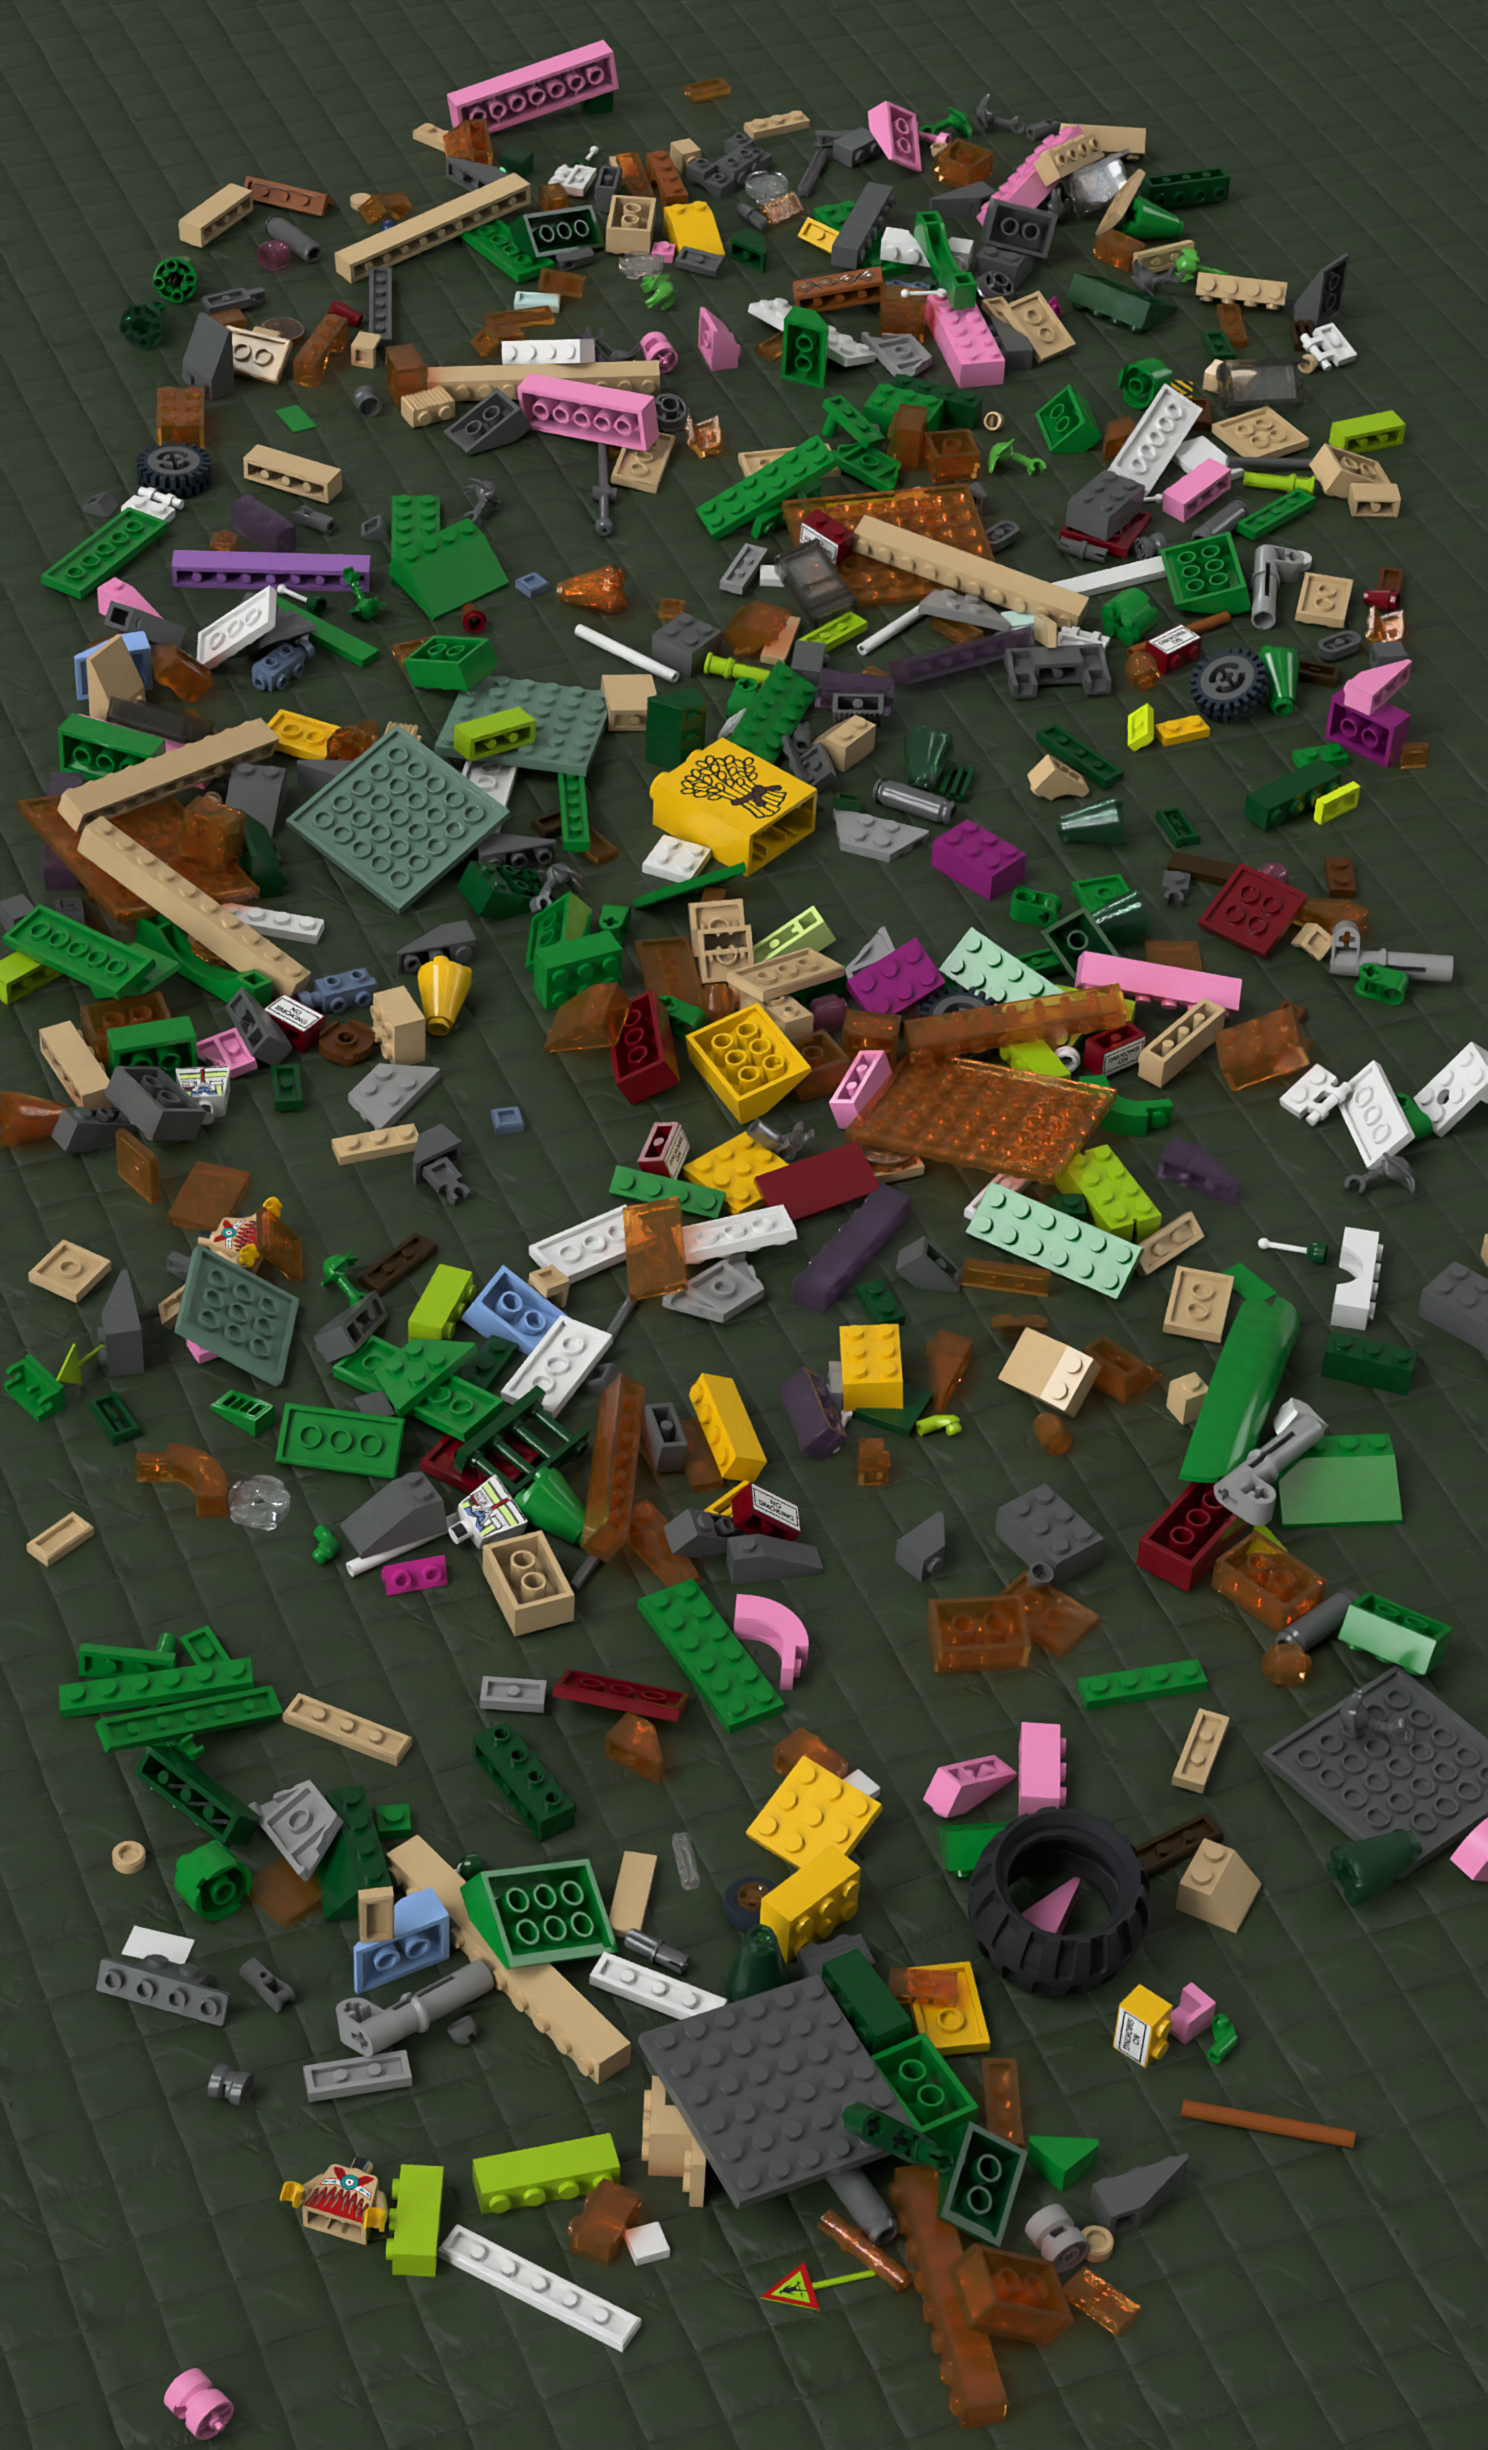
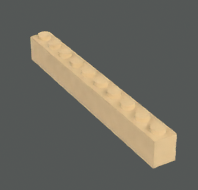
[335,173,531,284]
[427,360,660,401]
[852,515,1089,628]
[57,717,280,832]
[77,816,311,1000]
[386,1835,631,2085]

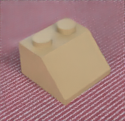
[808,715,876,772]
[1175,1838,1262,1934]

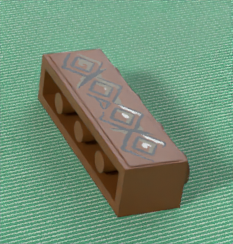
[793,266,886,312]

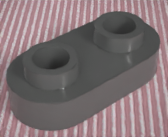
[980,521,1019,553]
[1317,631,1362,661]

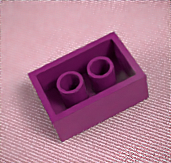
[1325,687,1411,769]
[931,819,1027,901]
[846,937,946,1032]

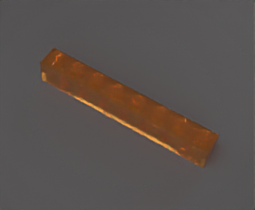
[903,983,1127,1063]
[581,1372,646,1562]
[889,2165,1008,2429]

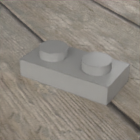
[480,1676,547,1713]

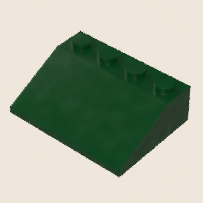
[1066,273,1178,332]

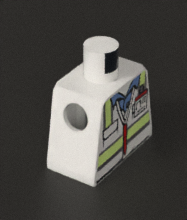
[176,1066,230,1125]
[448,1474,528,1549]

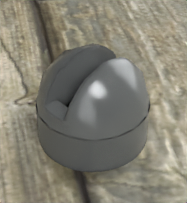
[1027,1562,1054,1589]
[447,2015,478,2045]

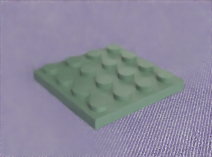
[174,1244,299,1387]

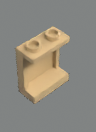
[600,674,657,731]

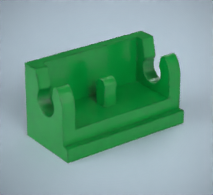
[4,1354,66,1423]

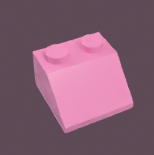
[698,307,741,371]

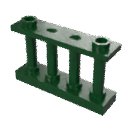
[452,1385,591,1500]

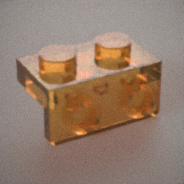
[685,415,725,459]
[1366,606,1406,646]

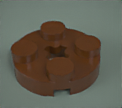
[319,1020,374,1068]

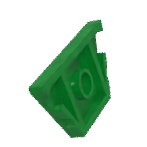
[829,443,902,497]
[373,1338,478,1418]

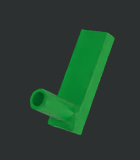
[821,395,885,450]
[78,1633,178,1679]

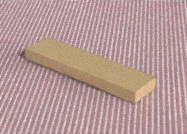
[283,1693,412,1767]

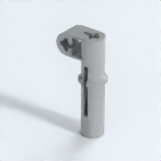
[1250,545,1304,630]
[1330,920,1453,982]
[1214,1414,1324,1526]
[336,1960,494,2057]

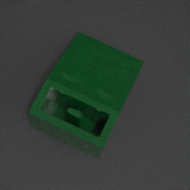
[457,860,556,921]

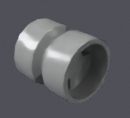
[1025,2204,1090,2273]

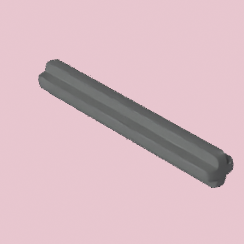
[797,148,828,198]

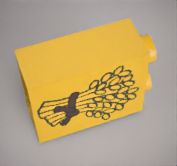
[649,737,817,877]

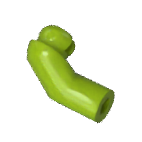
[915,1415,962,1436]

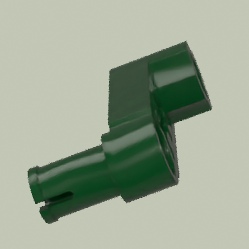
[842,2101,954,2173]

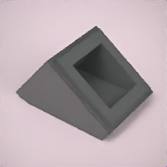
[965,481,988,517]
[81,491,118,518]
[361,514,391,540]
[580,1363,624,1397]

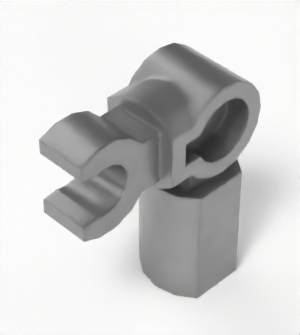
[747,1118,815,1162]

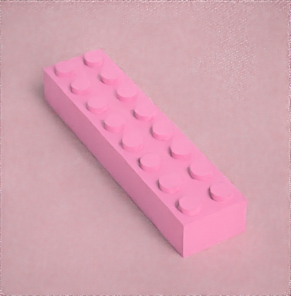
[446,40,619,141]
[976,124,1086,227]

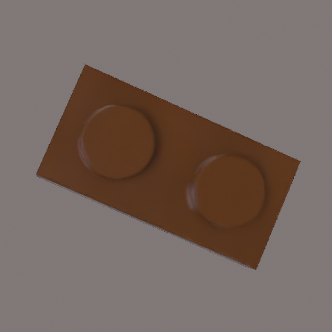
[1324,857,1356,899]

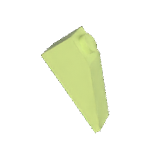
[753,906,836,964]

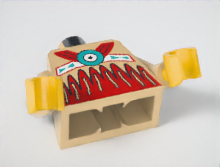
[198,1197,283,1274]
[279,2157,389,2245]

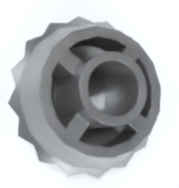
[976,271,1015,304]
[655,393,691,433]

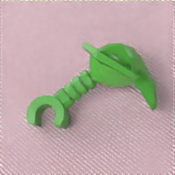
[1174,248,1229,283]
[640,274,677,311]
[988,438,1046,476]

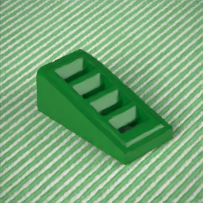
[211,1389,276,1438]

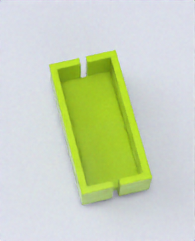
[1054,1144,1162,1245]

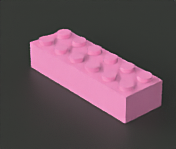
[924,290,1005,388]
[517,373,659,451]

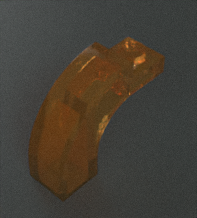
[136,1443,228,1517]

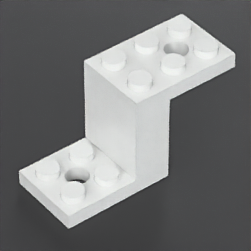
[1413,1041,1488,1137]

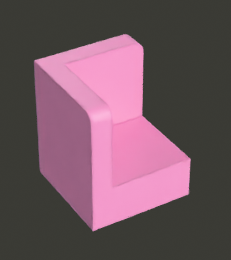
[1169,1982,1216,2045]

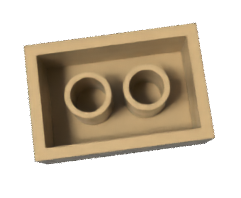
[606,195,656,256]
[483,1530,574,1636]

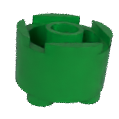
[1118,357,1173,409]
[1102,587,1159,647]
[174,1840,253,1922]

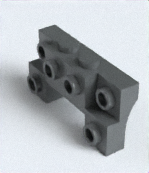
[686,133,772,200]
[1004,644,1112,699]

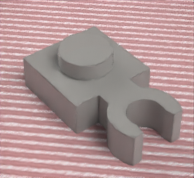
[823,1361,843,1414]

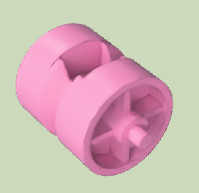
[639,331,678,374]
[164,2368,234,2440]

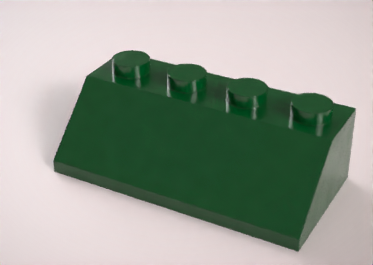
[508,204,605,259]
[313,1785,392,1923]

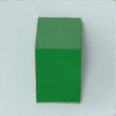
[1026,2135,1099,2193]

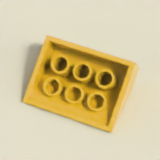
[685,1002,811,1125]

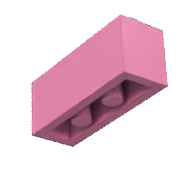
[1162,458,1231,523]
[829,1050,894,1130]
[1018,1722,1066,1817]

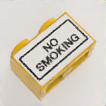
[1113,1984,1173,2068]

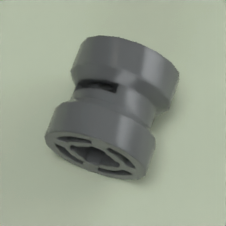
[354,385,382,418]
[1134,532,1167,561]
[208,2063,254,2107]

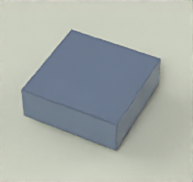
[515,572,550,599]
[491,1106,524,1135]

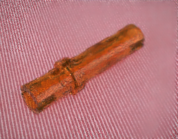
[817,2209,913,2293]

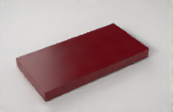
[754,1141,881,1224]
[552,1669,691,1722]

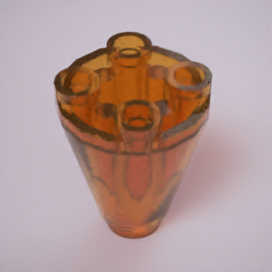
[557,564,627,613]
[326,720,380,761]
[0,1090,75,1147]

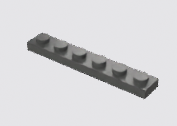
[369,267,392,349]

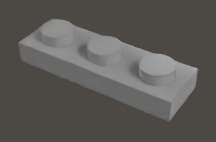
[719,543,768,595]
[303,2050,412,2102]

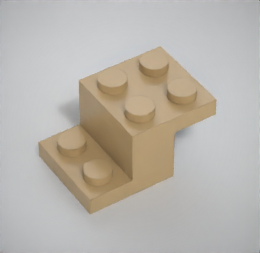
[688,899,754,984]
[641,2076,706,2207]

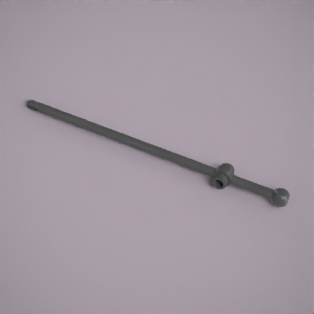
[591,442,617,536]

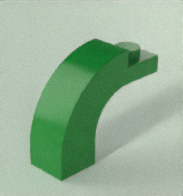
[1076,1074,1173,1137]

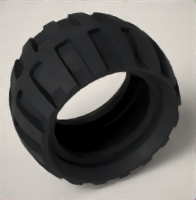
[968,1806,1151,1998]

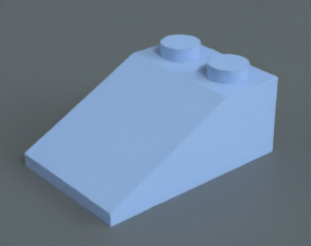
[74,631,153,700]
[461,1265,570,1355]
[354,1887,449,1995]

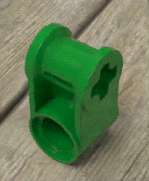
[726,677,758,719]
[1009,887,1062,928]
[599,904,631,946]
[1354,963,1409,1006]
[659,995,707,1041]
[1394,1092,1433,1143]

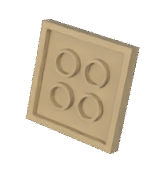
[1211,406,1310,458]

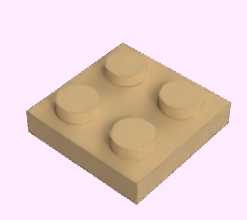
[28,1239,112,1303]

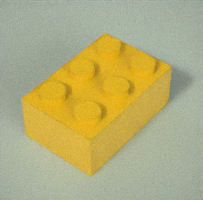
[839,1324,903,1411]
[758,1845,861,1964]

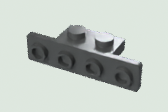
[781,734,837,811]
[96,1954,230,2026]

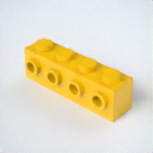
[689,1373,767,1483]

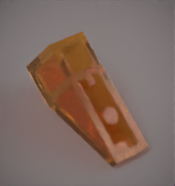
[1293,897,1370,945]
[925,1329,973,1415]
[621,1499,700,1587]

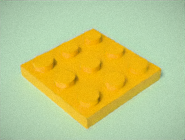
[682,1131,789,1215]
[745,1755,883,1870]

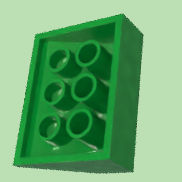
[388,518,509,621]
[1160,531,1252,615]
[1270,1434,1403,1529]
[460,1858,619,1970]

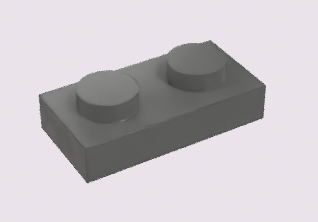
[675,246,725,278]

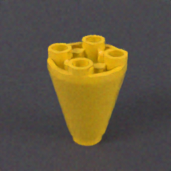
[418,956,472,1036]

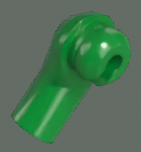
[312,1525,339,1564]
[1206,2014,1238,2064]

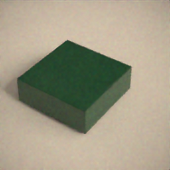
[833,792,861,812]

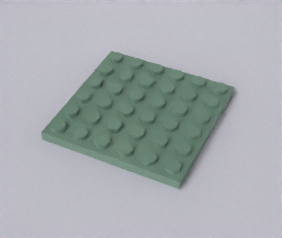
[434,676,608,777]
[286,724,511,915]

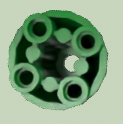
[1120,195,1184,240]
[152,255,198,304]
[1258,645,1300,716]
[514,1466,599,1548]

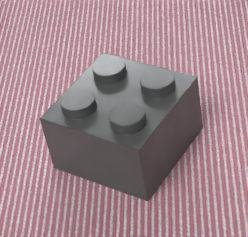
[651,612,722,678]

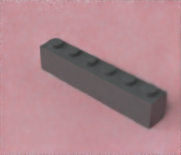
[831,182,896,270]

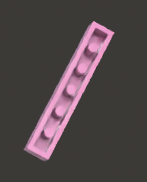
[1074,951,1242,1019]

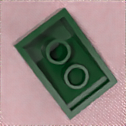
[937,2121,1028,2249]

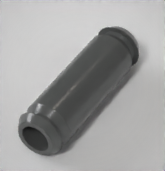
[265,215,322,263]
[1191,500,1249,541]
[872,778,957,825]
[1275,1588,1360,1659]
[826,2166,899,2246]

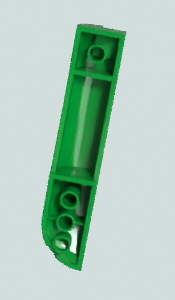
[1179,1296,1300,1483]

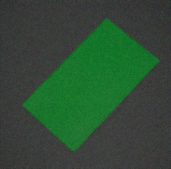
[274,404,317,433]
[1220,1263,1277,1301]

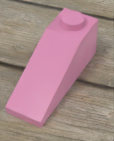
[97,577,163,619]
[1343,659,1412,716]
[923,1755,1017,1818]
[1021,1877,1081,1934]

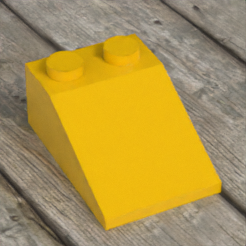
[663,201,725,258]

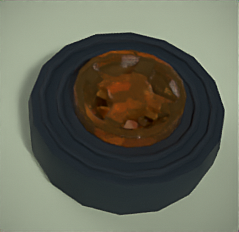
[723,1876,777,1932]

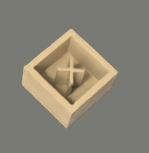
[370,986,425,1065]

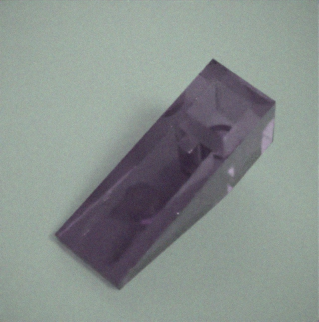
[1157,1136,1240,1206]

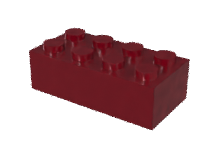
[604,989,680,1105]
[1136,1479,1250,1593]

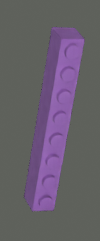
[172,550,371,592]

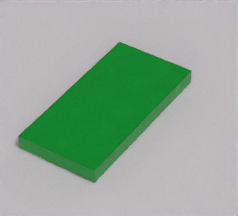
[632,862,747,909]
[275,1402,406,1480]

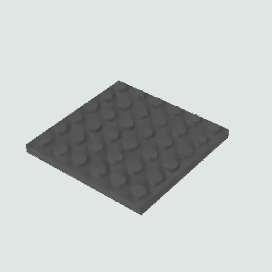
[1261,1665,1488,1880]
[638,1974,915,2210]

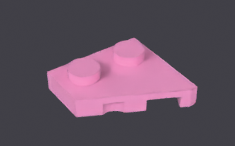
[197,1027,258,1078]

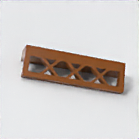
[244,176,335,218]

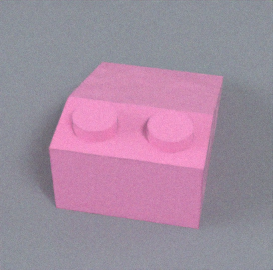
[868,101,922,172]

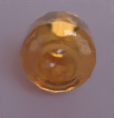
[1124,652,1160,690]
[698,983,735,1023]
[1262,1643,1311,1685]

